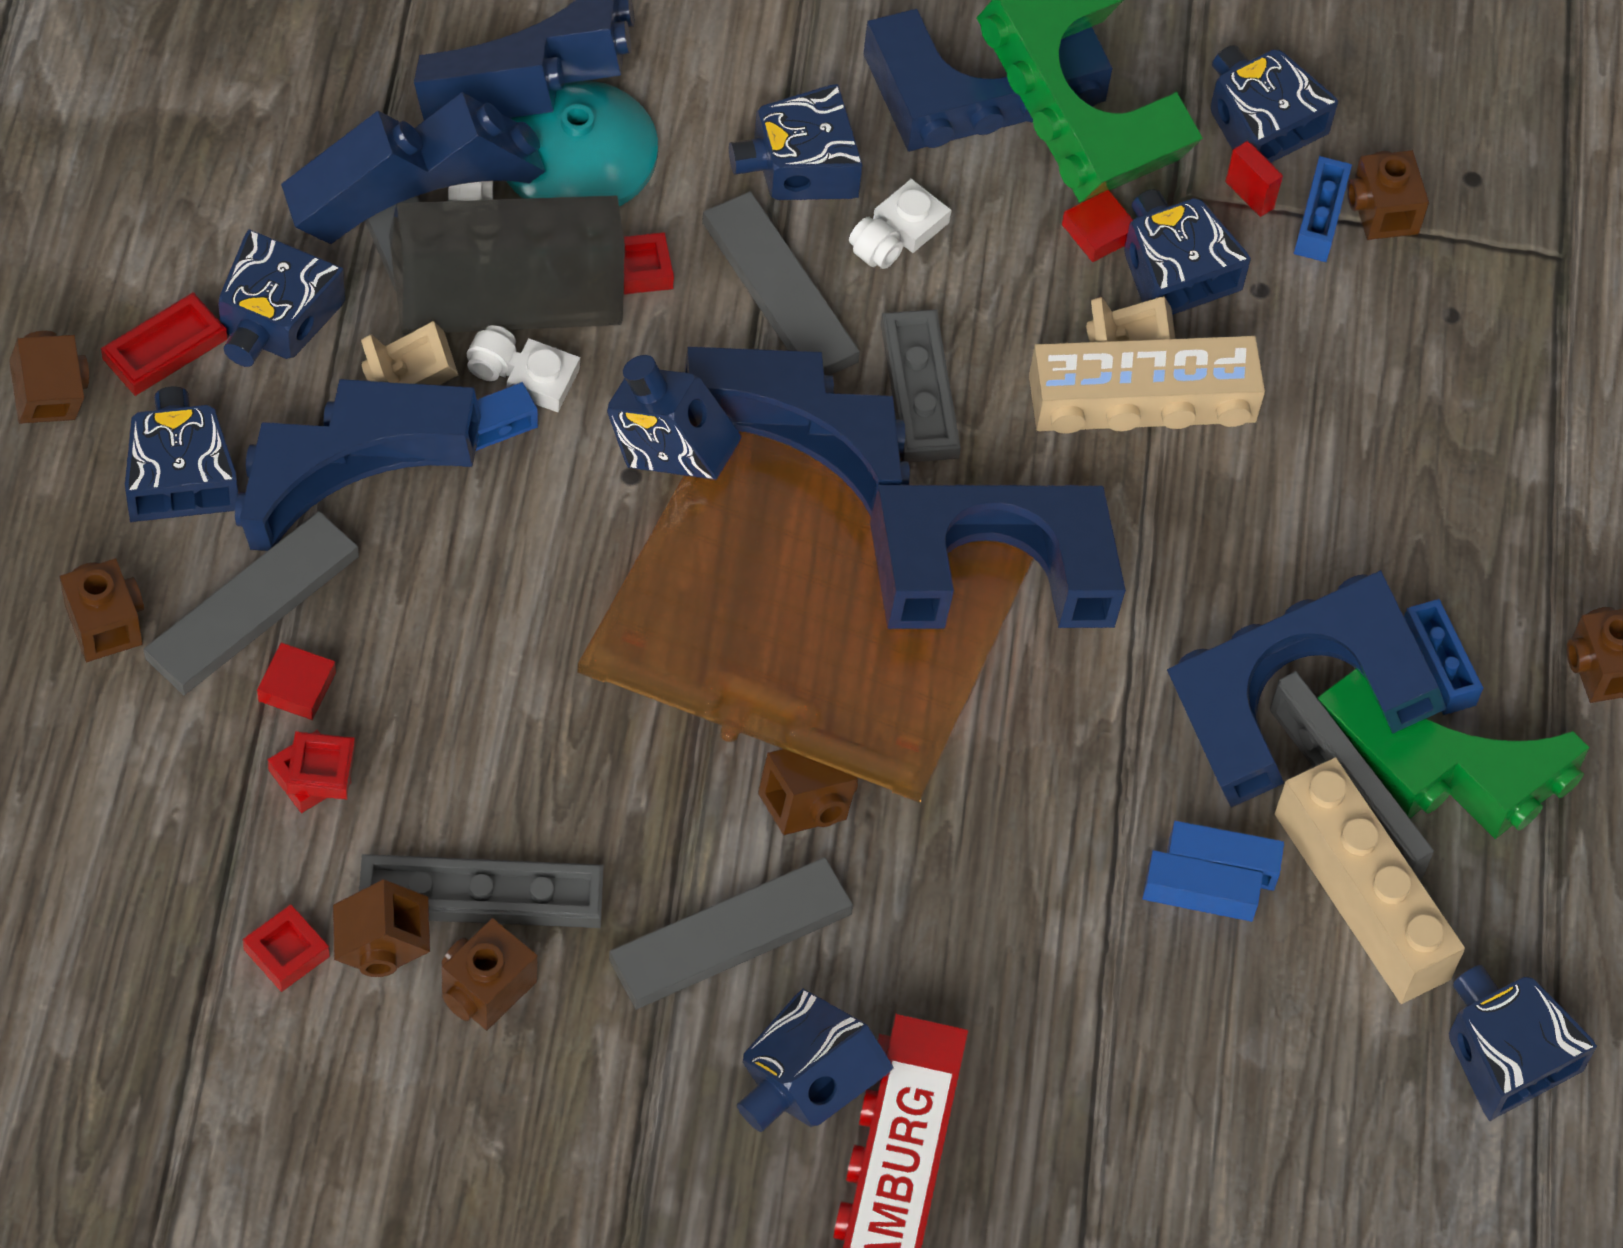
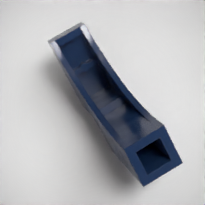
[414,0,635,120]
[281,92,546,244]
[684,347,910,517]
[235,379,481,551]

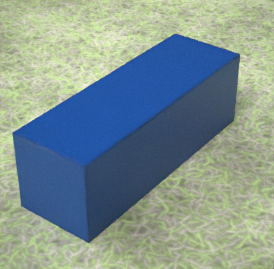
[1294,156,1352,262]
[476,382,538,451]
[1404,599,1483,715]
[1167,821,1284,891]
[1142,850,1263,922]

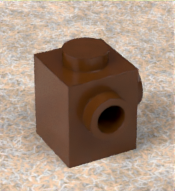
[1347,150,1429,240]
[9,331,89,424]
[59,558,144,662]
[1567,607,1623,703]
[758,737,858,835]
[333,879,430,977]
[441,918,538,1031]

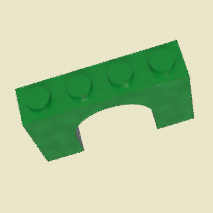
[976,0,1203,203]

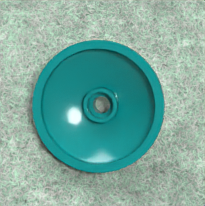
[506,80,658,216]

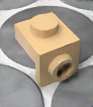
[1087,296,1176,342]
[361,321,458,385]

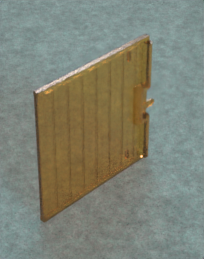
[577,431,1035,803]

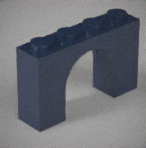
[863,9,1112,152]
[870,484,1126,629]
[1167,570,1446,808]

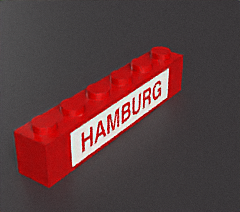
[833,1014,968,1248]

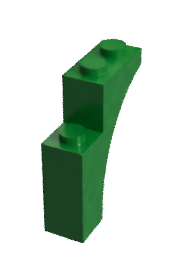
[1317,669,1590,839]

